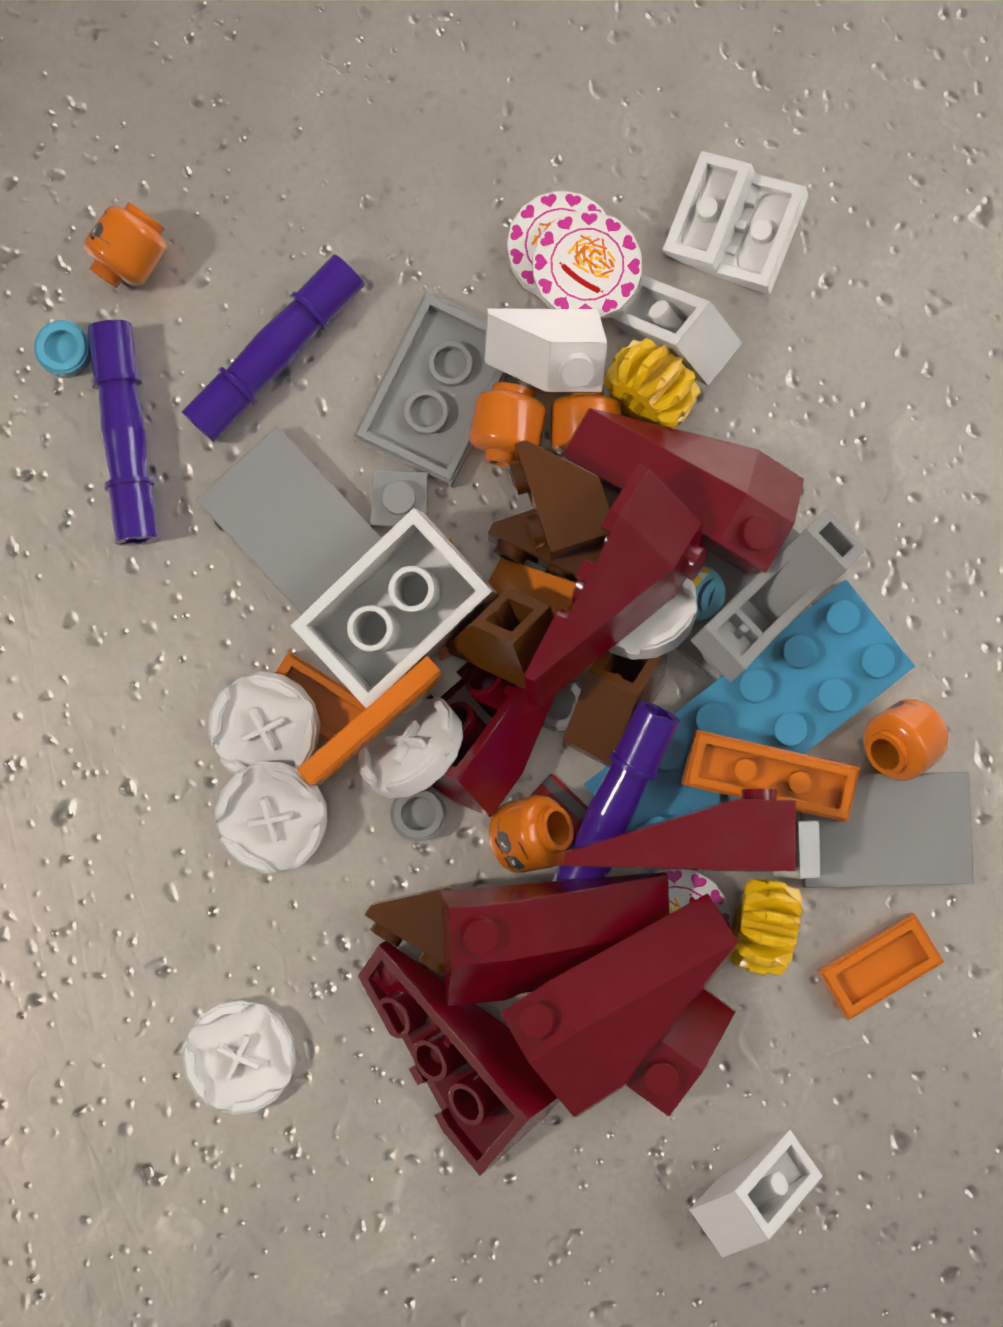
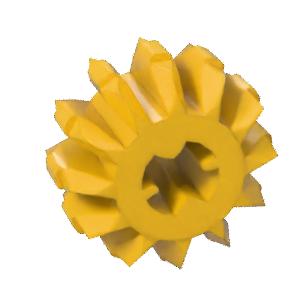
[603,338,701,428]
[730,878,803,976]

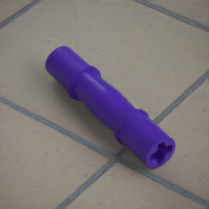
[182,254,365,443]
[88,319,159,546]
[552,701,680,881]

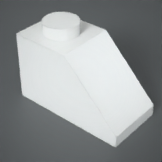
[610,275,742,385]
[484,308,607,392]
[689,1129,822,1258]

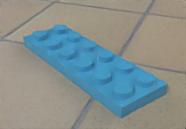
[584,580,916,872]

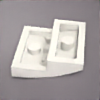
[662,151,809,295]

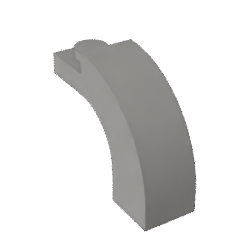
[690,509,866,682]

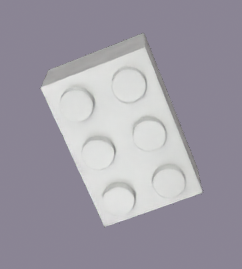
[290,508,499,708]

